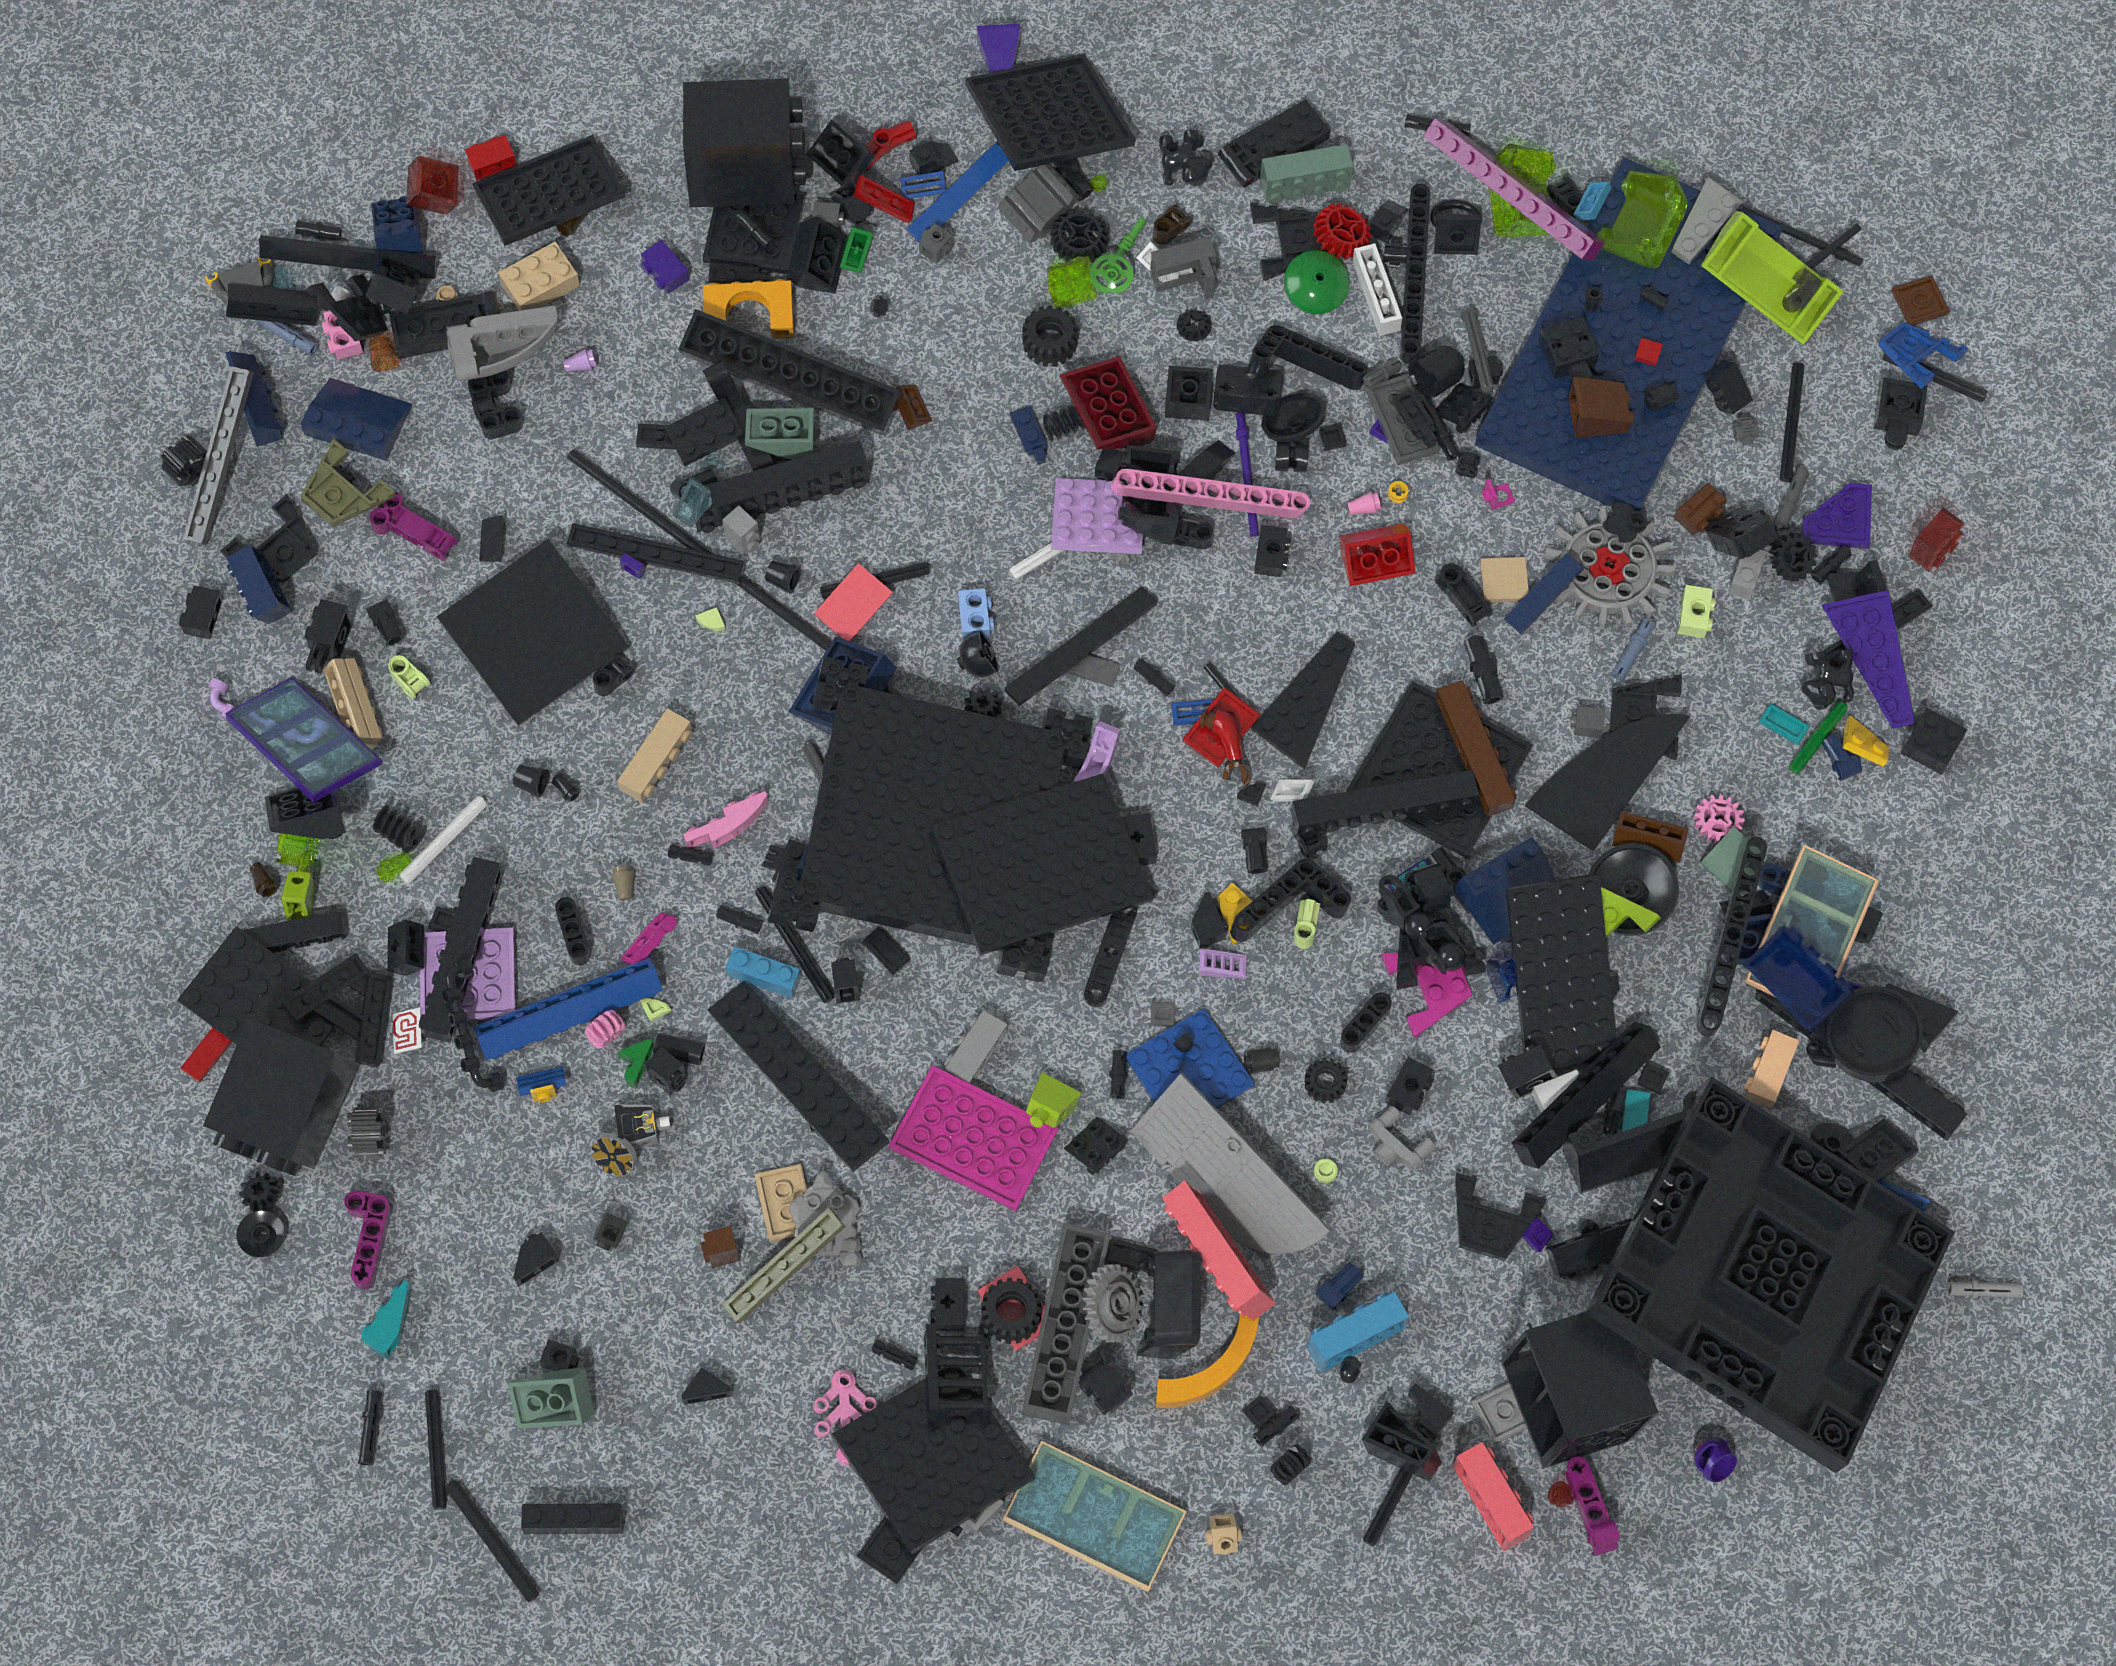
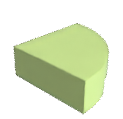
[695,607,725,631]
[640,998,671,1022]

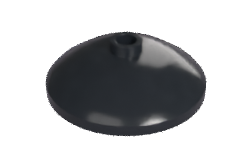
[1261,393,1327,443]

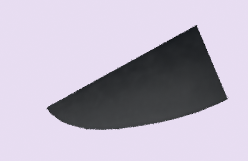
[1525,714,1691,851]

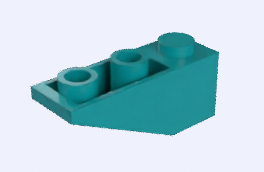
[360,1280,411,1360]

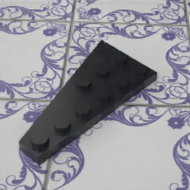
[1251,631,1355,770]

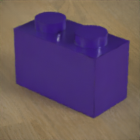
[640,240,689,294]

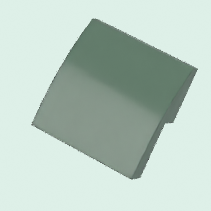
[1700,826,1769,891]

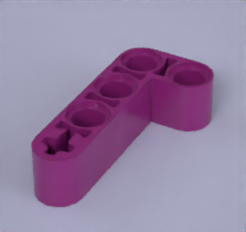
[344,1191,392,1290]

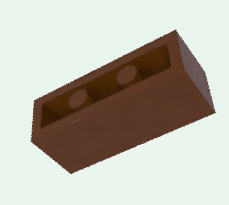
[1612,811,1689,863]

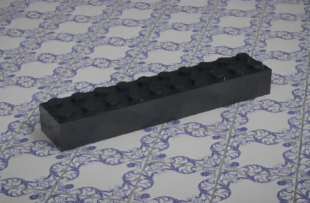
[678,309,903,437]

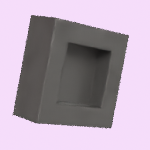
[1150,1001,1175,1027]

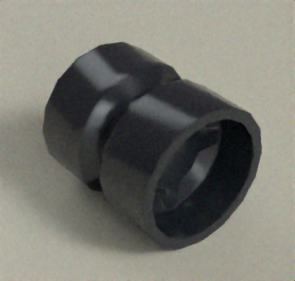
[1275,442,1308,473]

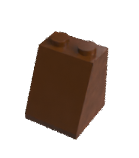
[1568,377,1634,438]

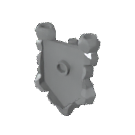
[789,1171,862,1269]

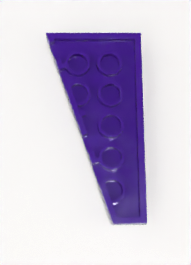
[1821,590,1916,729]

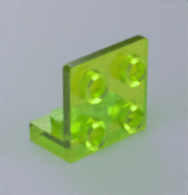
[1047,256,1097,309]

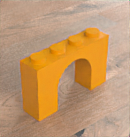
[703,279,794,338]

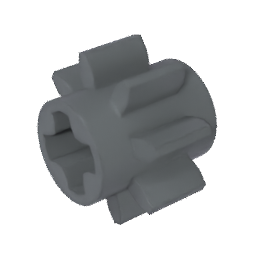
[1733,417,1759,446]

